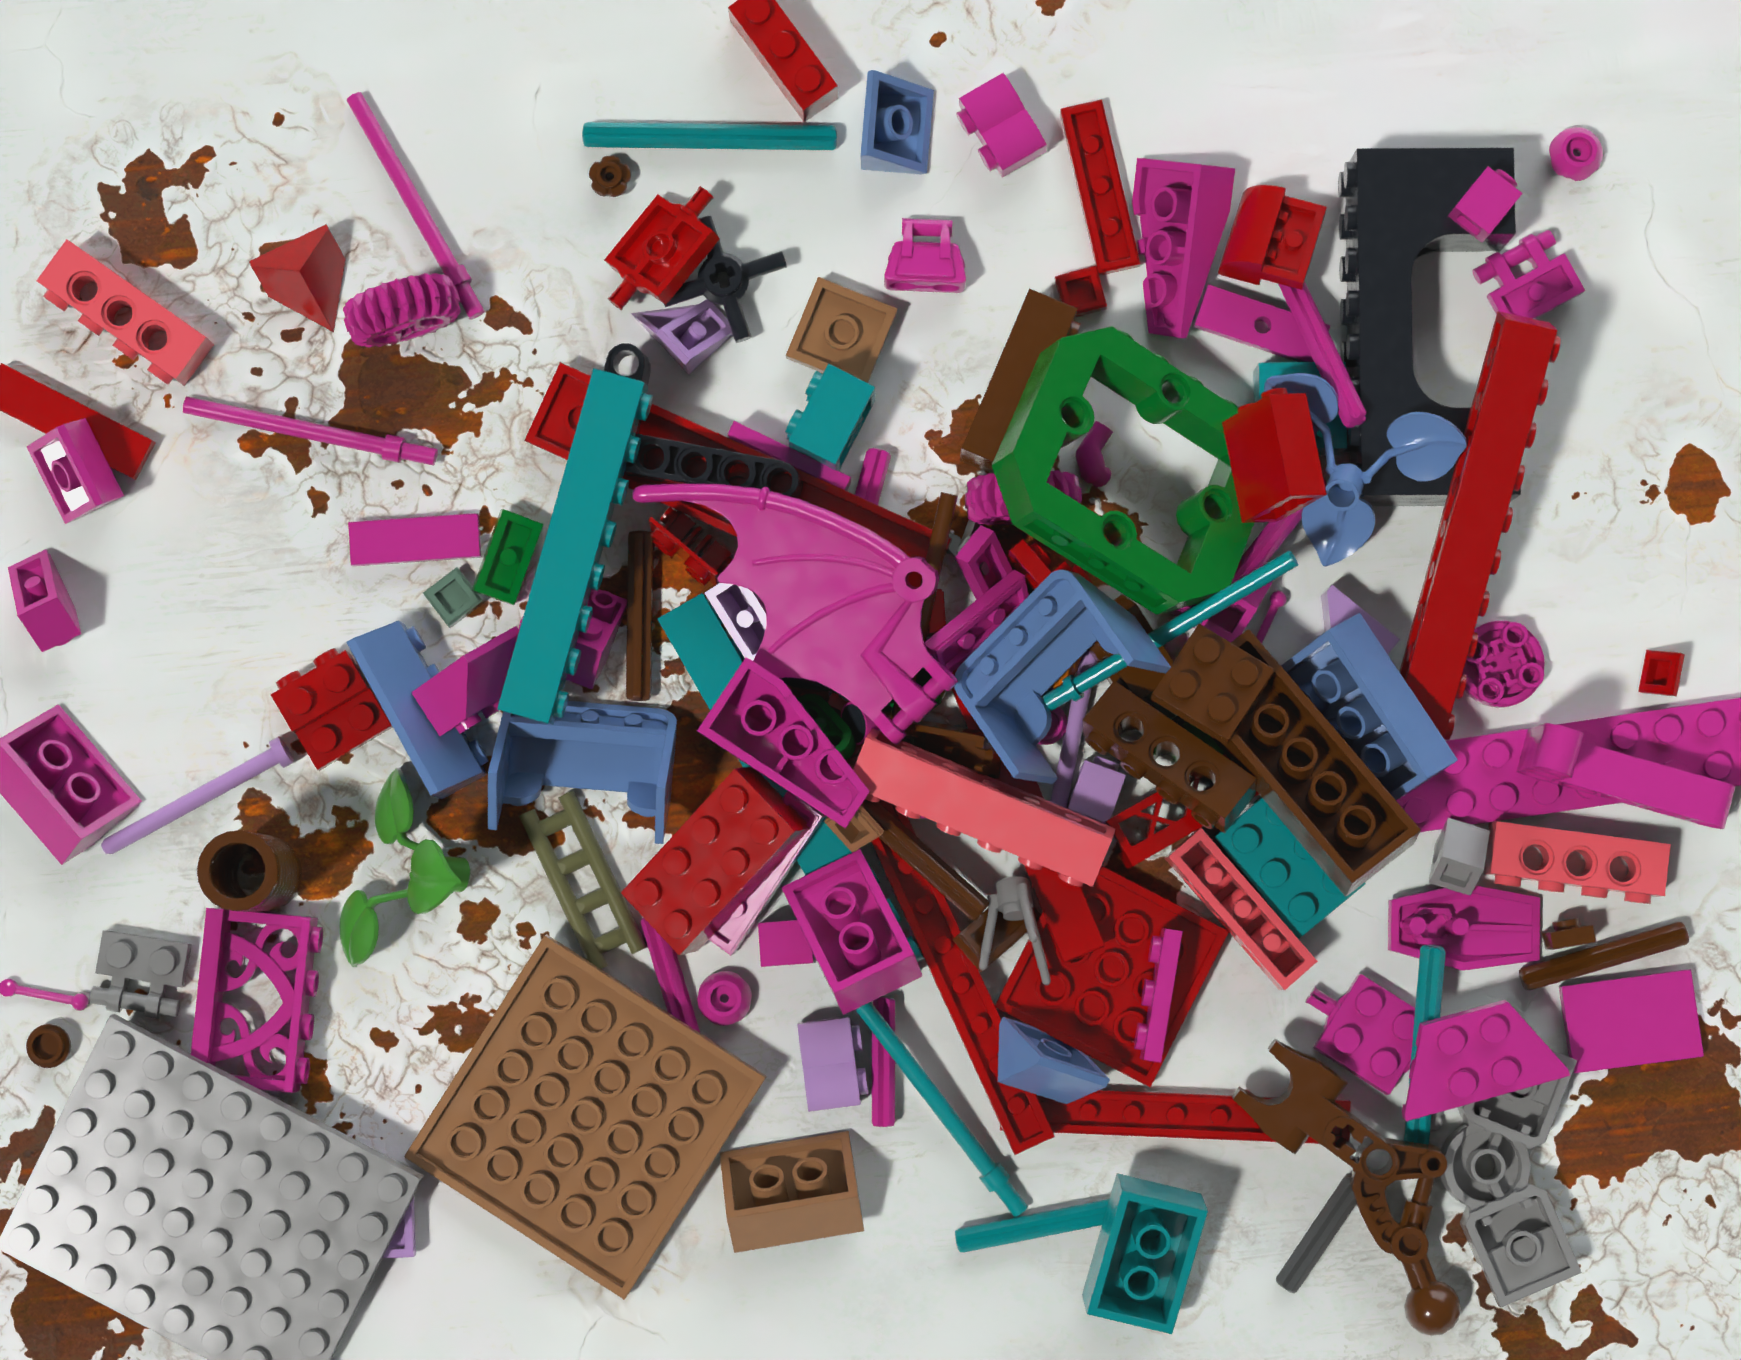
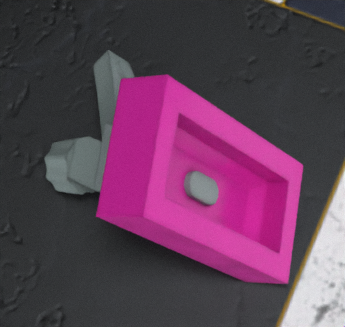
[947,520,1013,600]

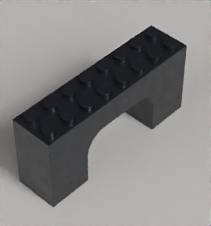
[1338,148,1521,506]

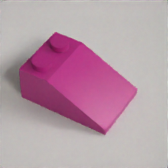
[781,849,922,1015]

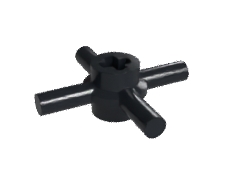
[664,216,787,343]

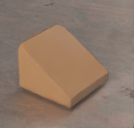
[824,806,884,853]

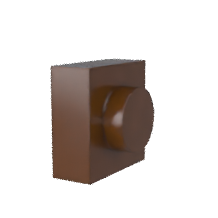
[1542,918,1596,950]

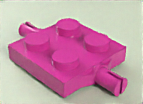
[1305,974,1415,1095]

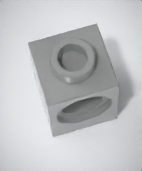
[1429,818,1490,896]

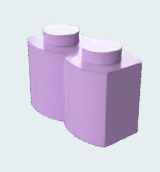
[797,1016,868,1112]

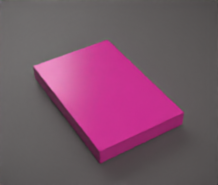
[1559,969,1704,1073]

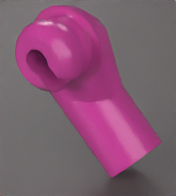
[1075,421,1113,487]

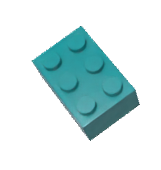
[1211,797,1366,939]
[1082,1173,1208,1334]

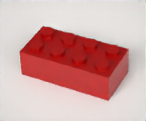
[621,767,810,956]

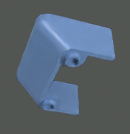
[954,570,1171,784]
[488,701,677,844]

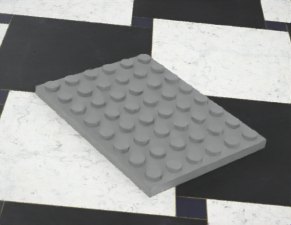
[0,1014,424,1360]

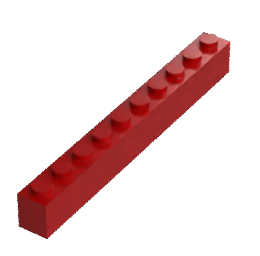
[1399,311,1561,740]

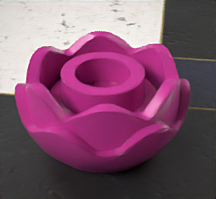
[1549,127,1603,181]
[697,971,752,1026]

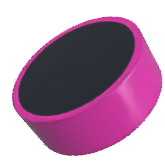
[841,702,879,745]

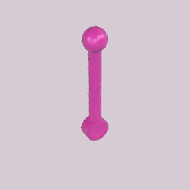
[1256,591,1287,643]
[0,979,89,1011]

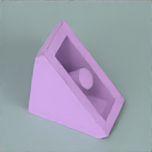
[631,299,733,375]

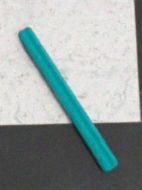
[582,122,837,150]

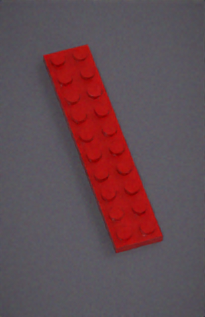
[524,362,952,587]

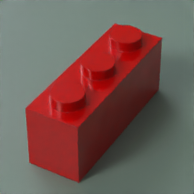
[728,0,839,123]

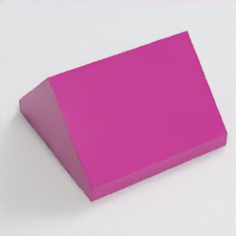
[27,418,124,524]

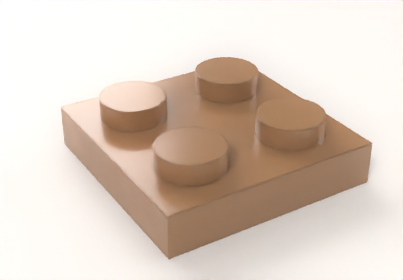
[786,277,898,383]

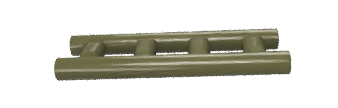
[519,791,647,969]

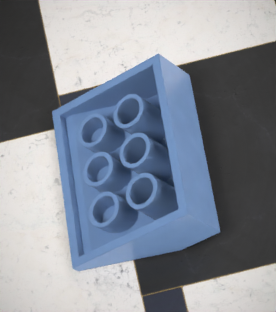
[1281,613,1458,801]

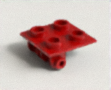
[649,507,733,586]

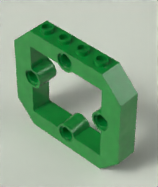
[992,326,1255,615]

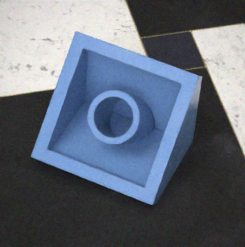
[860,70,934,174]
[998,1017,1110,1104]

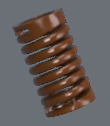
[197,830,302,913]

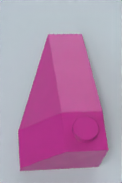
[1132,158,1235,338]

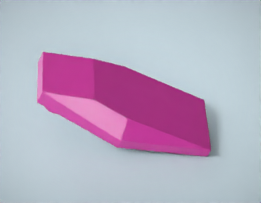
[1388,886,1540,971]

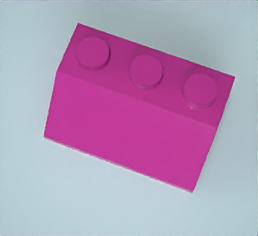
[0,704,142,865]

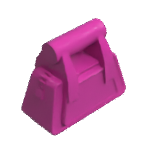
[884,218,966,293]

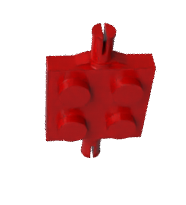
[604,186,720,311]

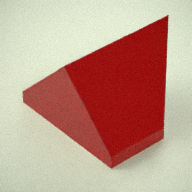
[249,224,346,332]

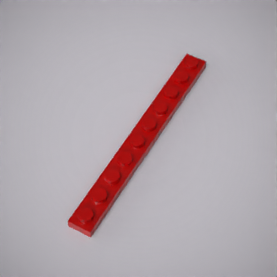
[846,744,1055,1155]

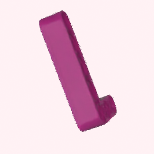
[1517,723,1735,829]

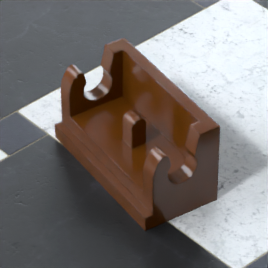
[905,721,1002,778]

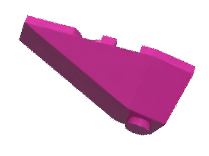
[697,657,870,829]

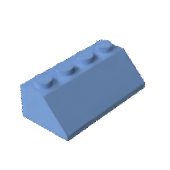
[346,621,489,799]

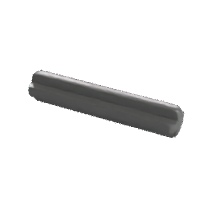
[1276,1176,1357,1294]

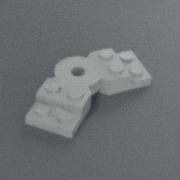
[1440,1050,1582,1307]

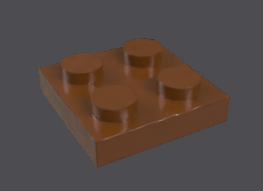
[1151,624,1275,746]

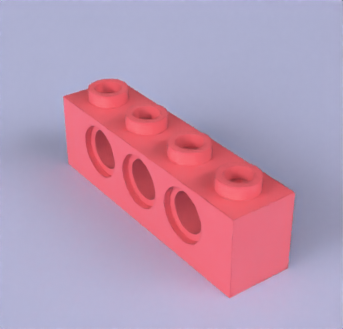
[36,239,214,386]
[1483,821,1671,904]
[1164,828,1318,990]

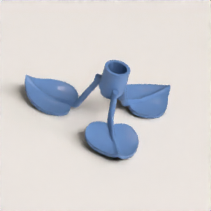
[1264,373,1467,566]

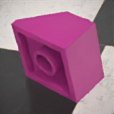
[411,626,519,736]

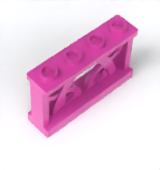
[191,908,323,1093]

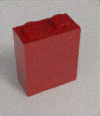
[1222,388,1327,523]

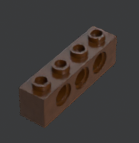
[1082,681,1257,833]

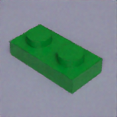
[472,509,543,605]

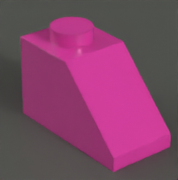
[7,549,81,652]

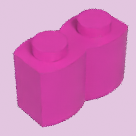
[956,72,1047,178]

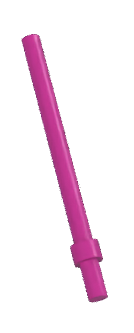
[346,92,485,320]
[183,396,438,466]

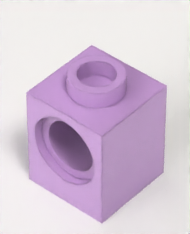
[1067,756,1126,825]

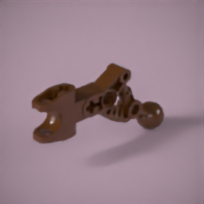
[1232,1039,1461,1336]

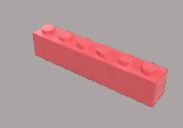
[853,728,1115,887]

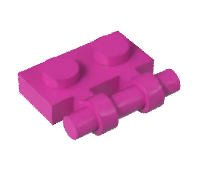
[1472,230,1586,319]

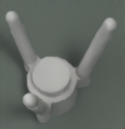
[979,876,1051,985]

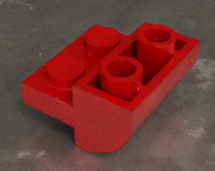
[1218,185,1327,290]

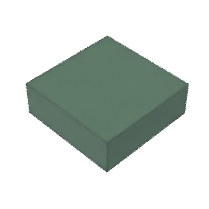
[423,567,485,628]

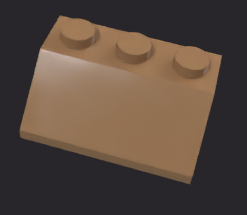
[719,1131,864,1253]

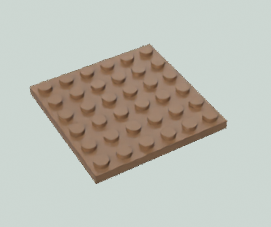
[404,934,767,1300]

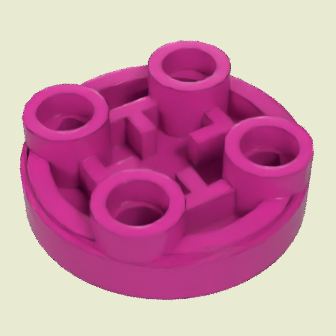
[1463,621,1545,708]

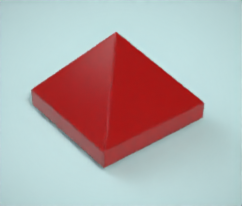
[1638,650,1685,697]

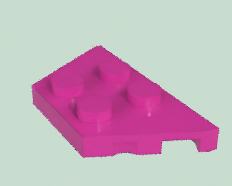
[1402,1000,1570,1121]

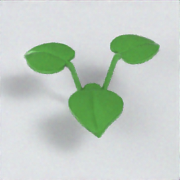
[339,768,470,967]

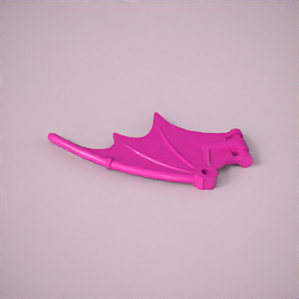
[632,483,958,745]

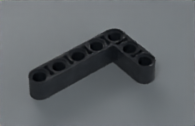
[604,343,803,498]

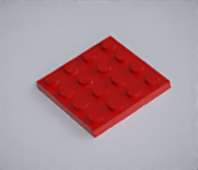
[995,866,1229,1087]

